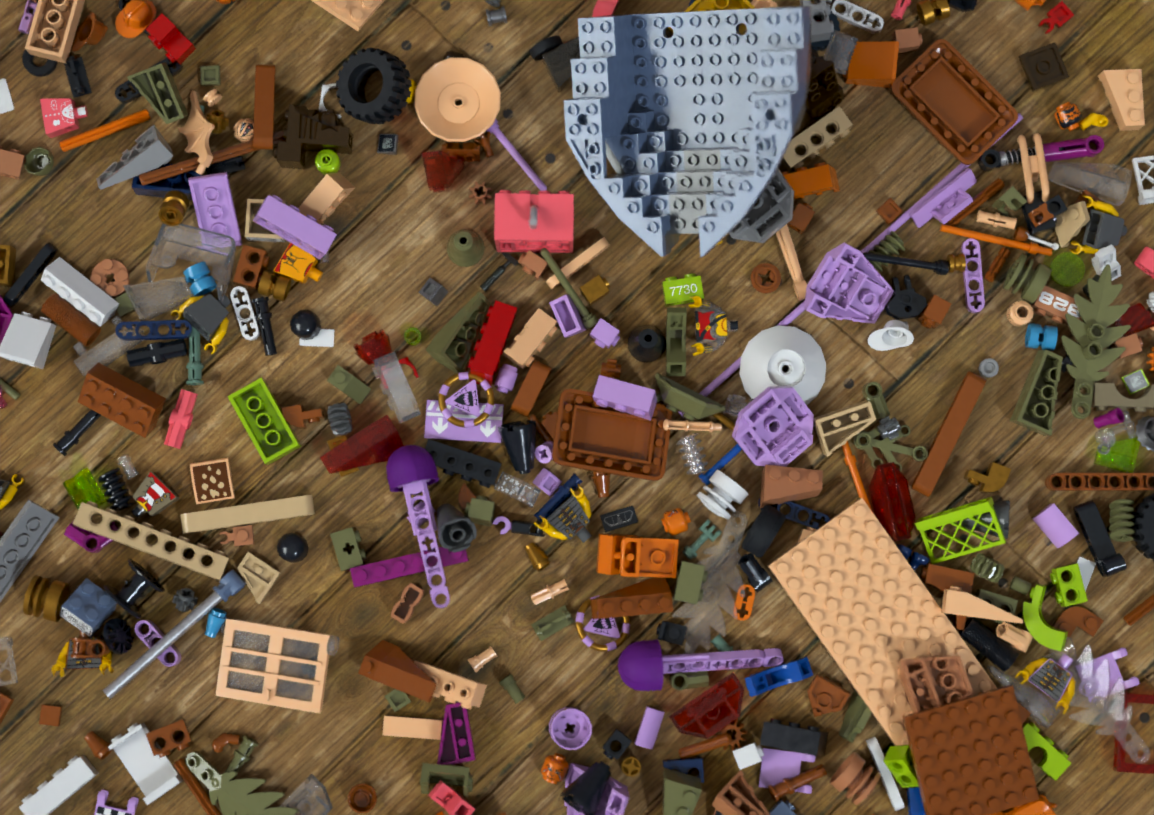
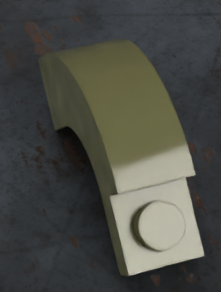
[666,307,687,376]

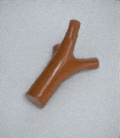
[475,131,494,158]

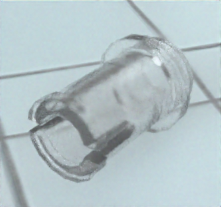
[117,454,139,480]

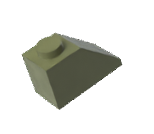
[327,365,371,405]

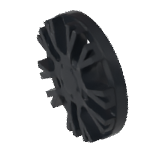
[103,618,134,655]

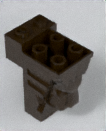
[805,47,845,120]
[274,104,353,169]

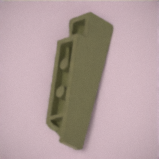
[839,690,872,743]

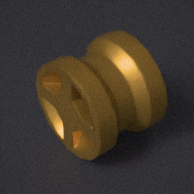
[947,253,966,273]
[621,756,641,777]

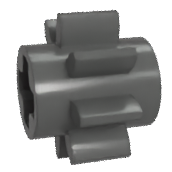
[877,416,901,440]
[172,588,198,612]

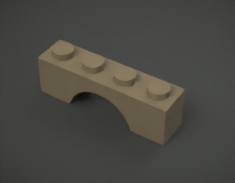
[1091,383,1154,412]

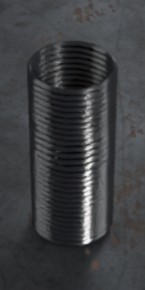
[959,617,1019,672]

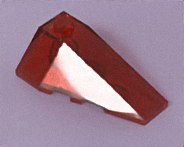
[422,150,465,193]

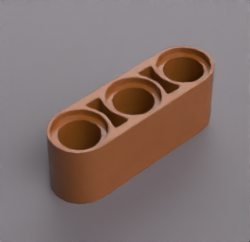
[511,360,552,418]

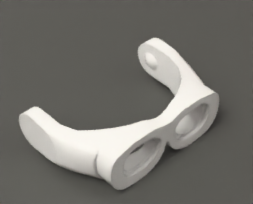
[319,83,341,119]

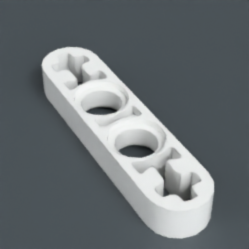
[814,0,884,34]
[866,737,905,811]

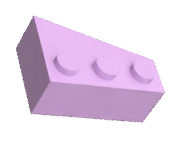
[593,375,658,421]

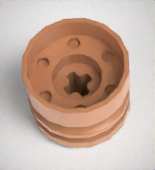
[829,752,881,805]

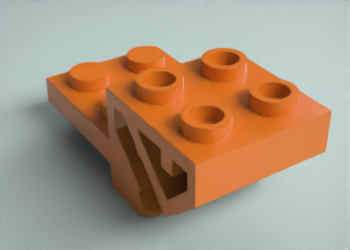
[596,533,679,578]

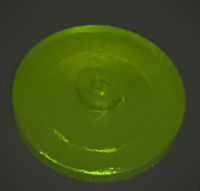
[1050,252,1085,287]

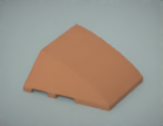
[899,655,973,713]

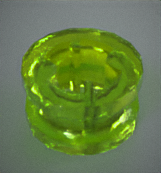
[404,327,422,346]

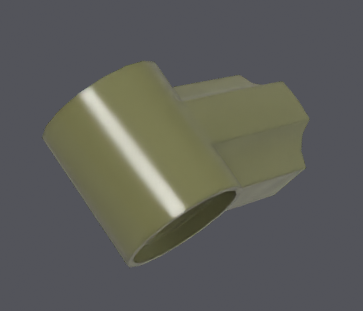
[862,382,890,420]
[669,671,709,690]

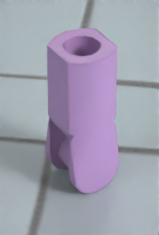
[18,0,38,35]

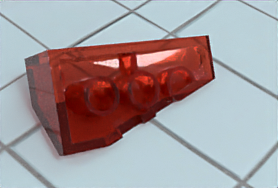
[320,415,404,474]

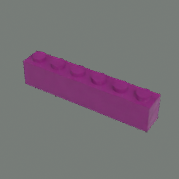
[350,547,469,587]

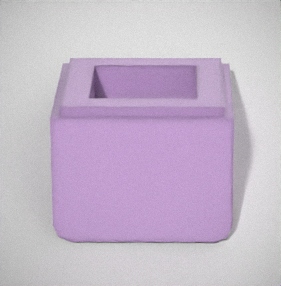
[532,468,562,497]

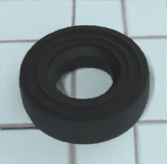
[530,35,564,61]
[22,49,58,77]

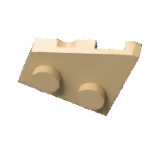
[1055,201,1090,248]
[237,552,281,604]

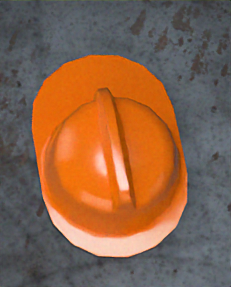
[115,0,156,38]

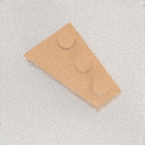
[1098,69,1145,131]

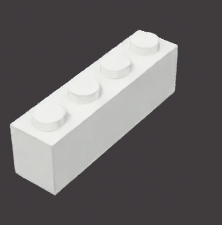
[41,257,119,327]
[19,755,98,815]

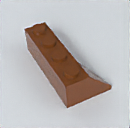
[591,577,673,619]

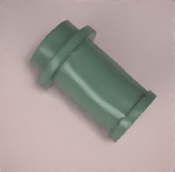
[711,633,734,652]

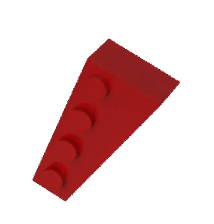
[468,300,517,386]

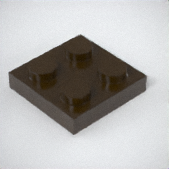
[1019,42,1069,92]

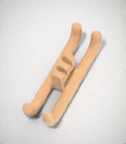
[1017,133,1050,204]

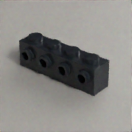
[425,439,502,488]

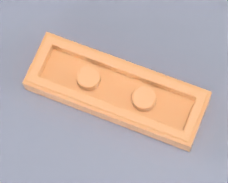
[382,715,443,740]

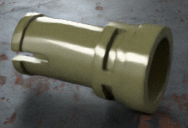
[499,674,526,704]

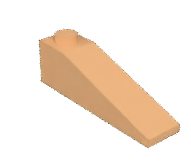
[942,586,1023,624]

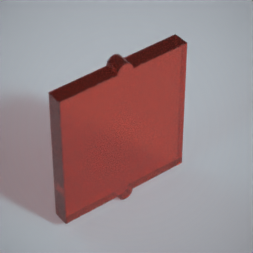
[1114,303,1154,337]

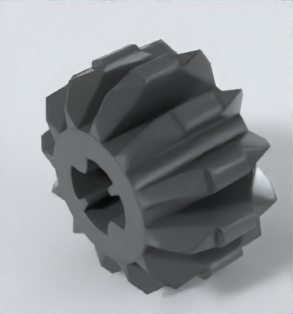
[327,403,353,436]

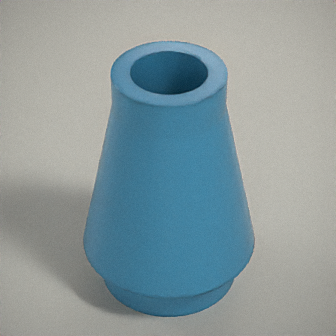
[205,608,227,638]

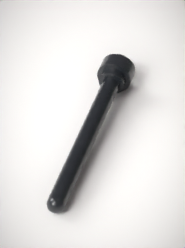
[863,252,949,276]

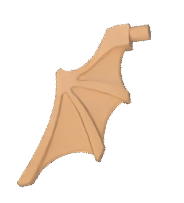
[178,90,215,175]

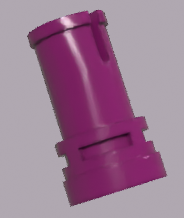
[1093,407,1124,429]

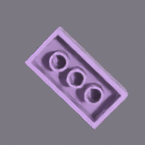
[253,195,337,259]

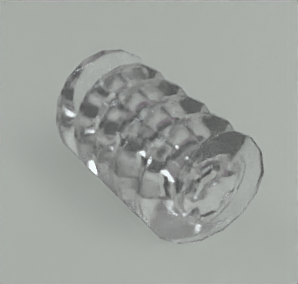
[677,433,710,475]

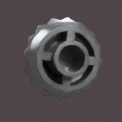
[1135,415,1154,452]

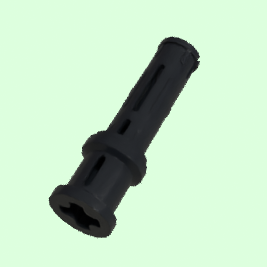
[252,297,278,356]
[53,410,101,456]

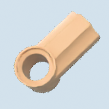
[996,621,1033,653]

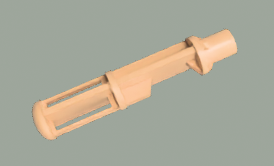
[663,419,722,432]

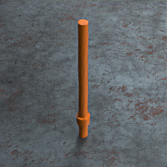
[940,224,1053,256]
[841,441,873,512]

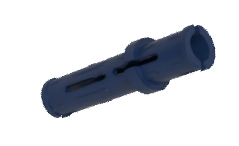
[534,474,583,522]

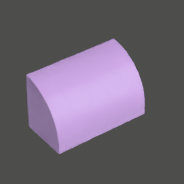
[549,294,587,338]
[1032,503,1079,548]
[634,706,665,750]

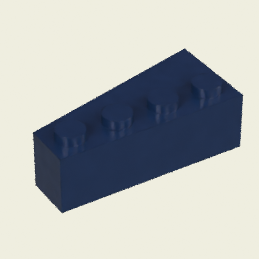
[132,163,203,201]

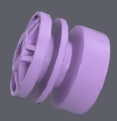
[549,707,592,750]

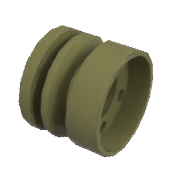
[1003,253,1052,304]

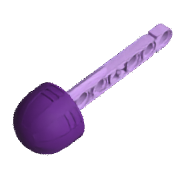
[386,445,450,608]
[618,639,784,691]

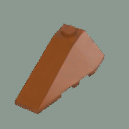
[358,640,437,702]

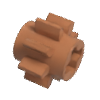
[469,182,492,205]

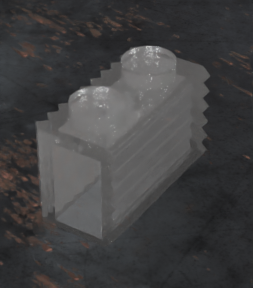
[824,30,858,75]

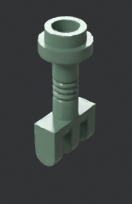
[682,519,722,560]

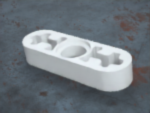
[230,286,260,341]

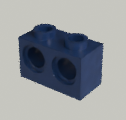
[663,757,704,783]

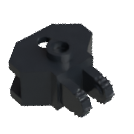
[885,275,927,320]

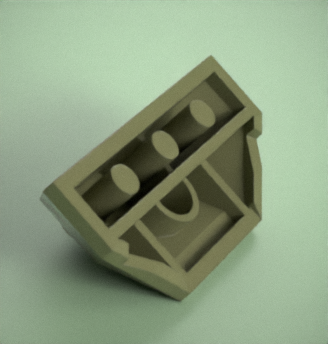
[655,373,726,421]

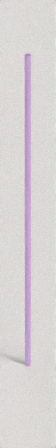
[678,113,1023,417]

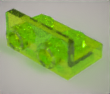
[63,467,107,510]

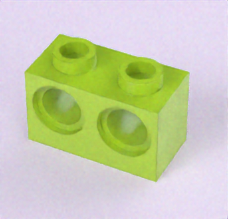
[1050,563,1088,607]
[883,745,919,788]

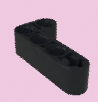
[1073,500,1127,577]

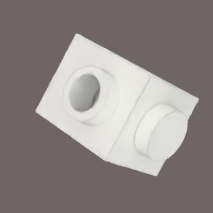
[732,742,764,770]

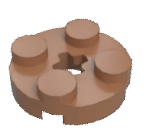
[90,259,130,297]

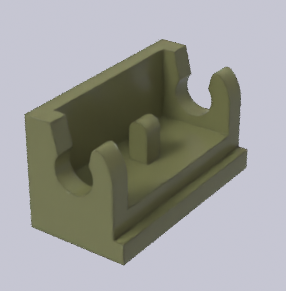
[991,186,1027,216]

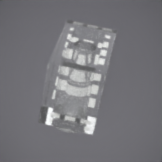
[494,472,541,508]

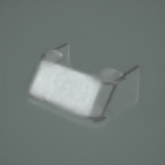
[145,223,236,301]

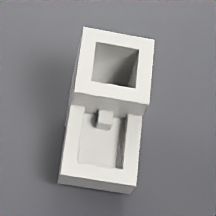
[1091,244,1121,281]

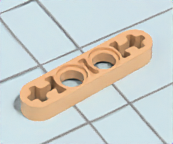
[546,237,610,290]

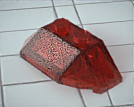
[869,462,916,541]
[669,672,744,739]

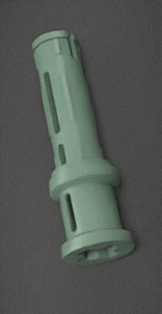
[186,326,204,385]

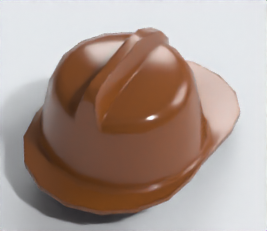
[71,12,108,52]

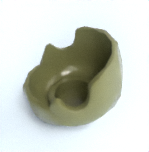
[23,147,54,176]

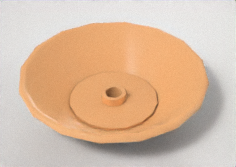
[414,57,501,142]

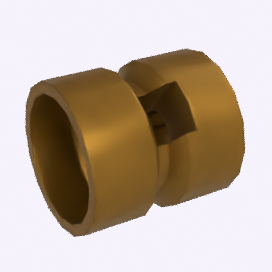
[916,0,950,26]
[158,190,189,226]
[258,270,292,302]

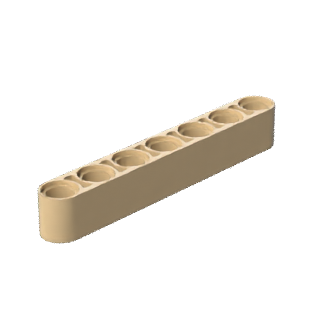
[180,495,315,534]

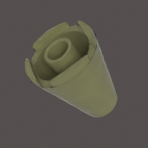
[446,229,485,267]

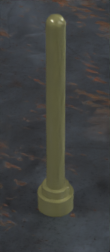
[541,248,599,329]

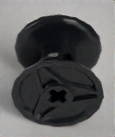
[103,559,165,618]

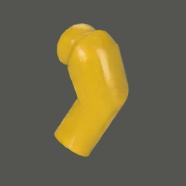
[1079,113,1108,131]

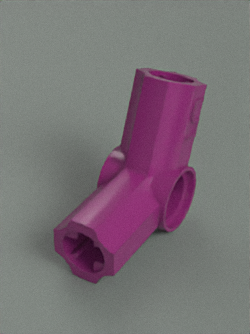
[64,521,119,553]

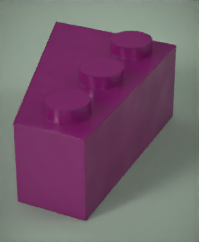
[437,702,476,765]

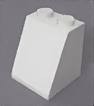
[0,312,56,369]

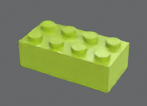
[228,377,301,465]

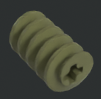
[868,231,906,272]
[1109,499,1135,542]

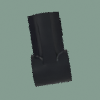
[738,553,773,593]

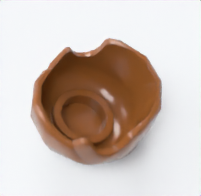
[347,783,377,814]

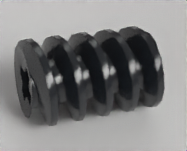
[98,468,134,511]

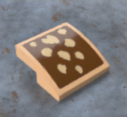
[190,457,235,504]

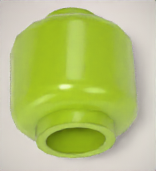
[315,149,341,175]

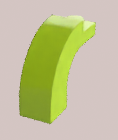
[1023,584,1068,652]

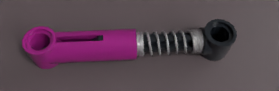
[978,135,1104,172]

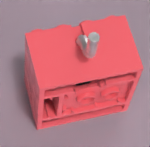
[494,190,574,253]

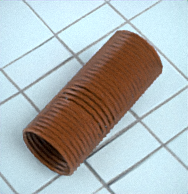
[41,293,101,346]

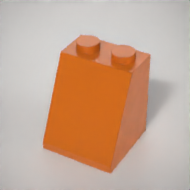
[842,41,899,88]

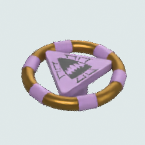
[438,372,495,428]
[575,595,630,652]

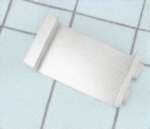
[108,723,183,805]

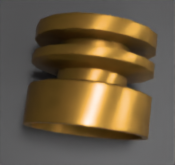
[23,575,70,622]

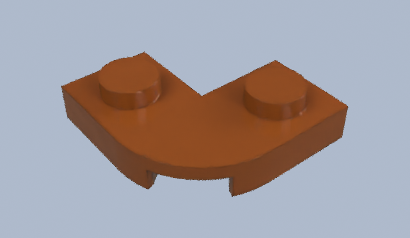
[1052,606,1104,642]

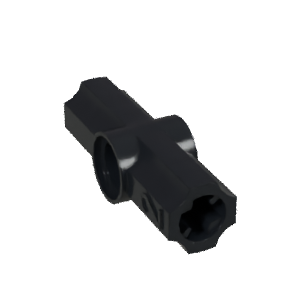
[127,339,187,367]

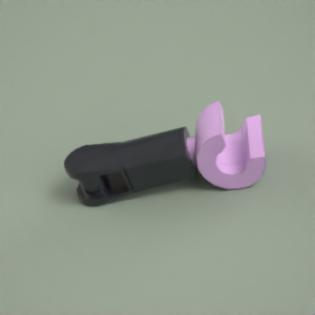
[493,516,545,537]

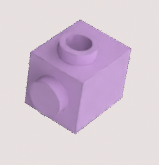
[590,318,621,349]

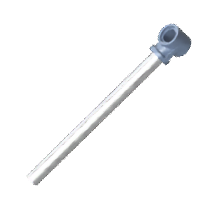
[103,569,246,699]

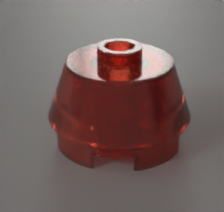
[353,329,392,365]

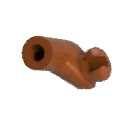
[212,733,240,753]

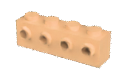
[414,660,487,709]

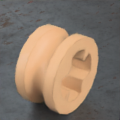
[203,89,222,107]

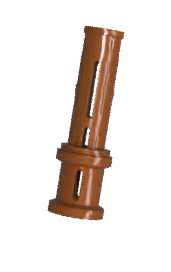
[768,764,827,802]

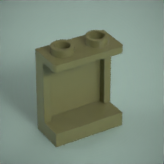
[420,763,473,798]

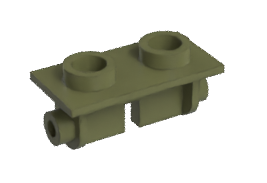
[531,605,574,641]

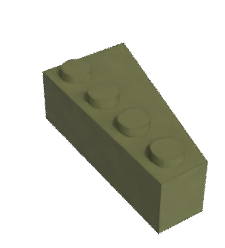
[1010,349,1063,436]

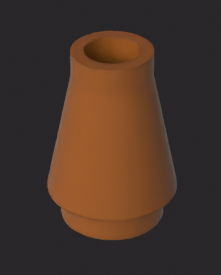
[592,471,610,498]
[84,731,112,760]

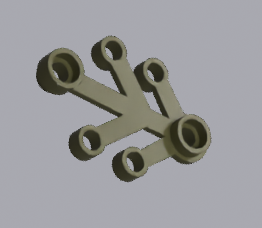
[853,425,928,474]

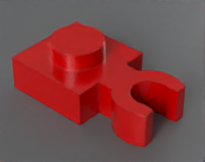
[1038,1,1074,34]

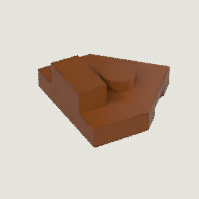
[807,673,851,717]

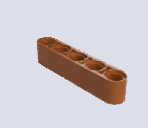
[253,64,275,150]

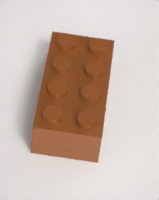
[78,362,166,438]

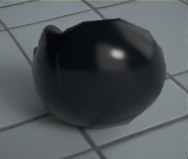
[290,310,321,340]
[277,533,309,563]

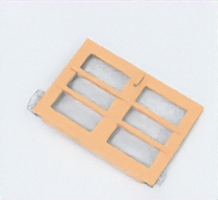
[215,618,339,713]

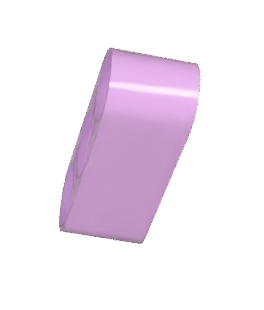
[134,620,181,667]

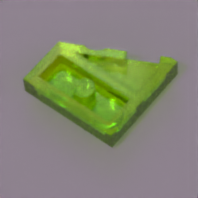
[1094,437,1140,473]

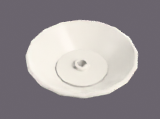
[739,325,826,405]

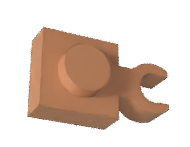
[219,525,255,546]

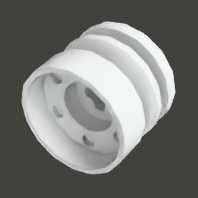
[696,470,748,520]

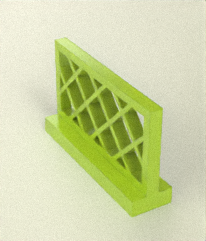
[915,497,1006,564]

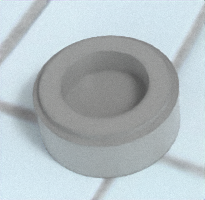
[978,358,999,378]

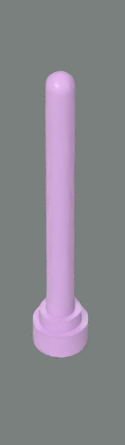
[486,119,547,191]

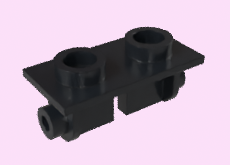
[64,56,92,98]
[205,155,245,175]

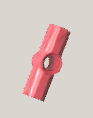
[164,389,198,449]

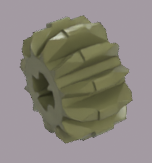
[970,553,1005,583]

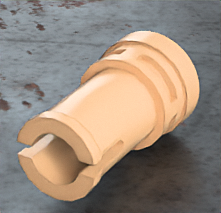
[468,646,498,672]

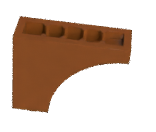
[920,564,975,630]

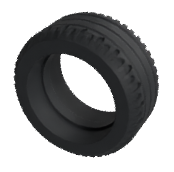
[741,505,786,558]

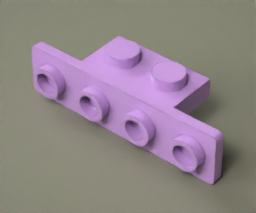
[910,168,977,228]

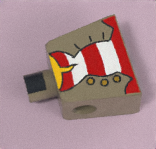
[131,471,180,519]

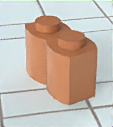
[391,583,424,624]

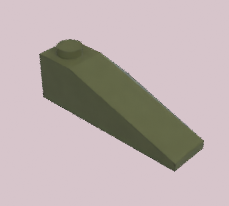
[426,292,491,374]

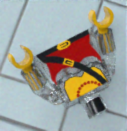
[689,296,738,356]

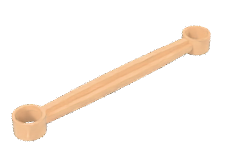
[776,224,807,301]

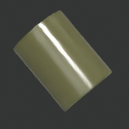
[1009,576,1031,595]

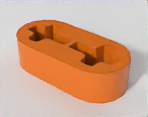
[733,584,755,621]

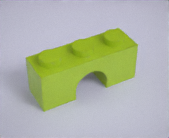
[1022,722,1071,781]

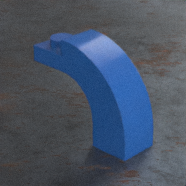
[745,657,813,697]

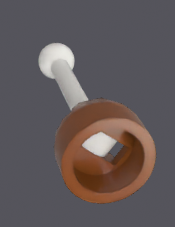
[1013,225,1059,250]

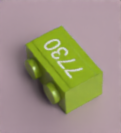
[662,274,704,307]

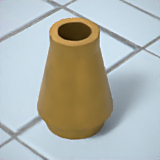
[524,542,551,572]

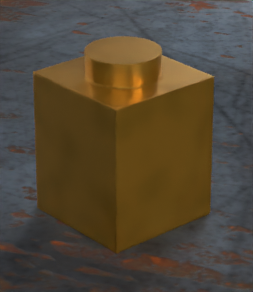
[580,275,610,306]

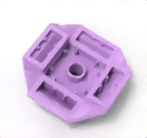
[732,386,814,467]

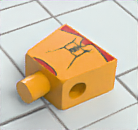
[274,243,323,284]

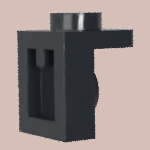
[656,621,688,646]

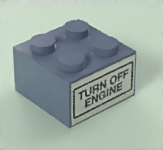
[60,578,117,638]

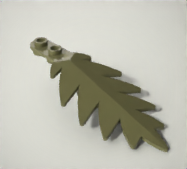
[1061,264,1131,419]
[186,752,299,815]

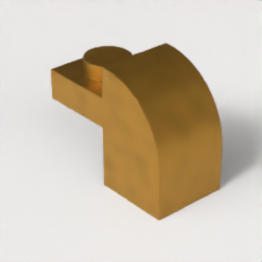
[964,462,1011,493]

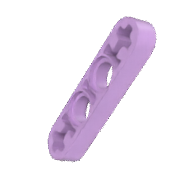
[961,238,985,313]

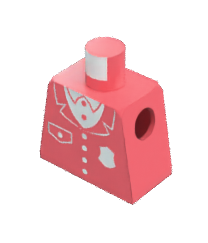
[40,98,88,138]

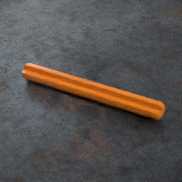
[59,109,150,152]

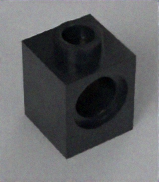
[602,728,632,760]

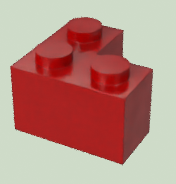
[146,13,196,65]

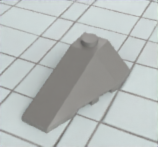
[97,125,173,189]

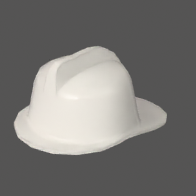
[868,320,914,351]

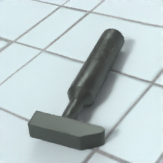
[480,253,518,292]

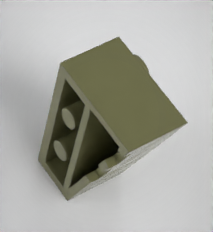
[662,767,702,815]

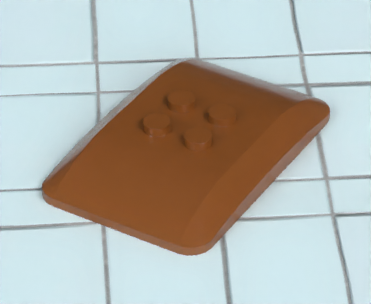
[891,39,1018,165]
[552,389,672,481]

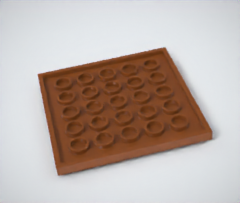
[902,685,1039,815]

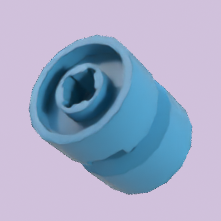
[183,262,217,296]
[1025,323,1058,351]

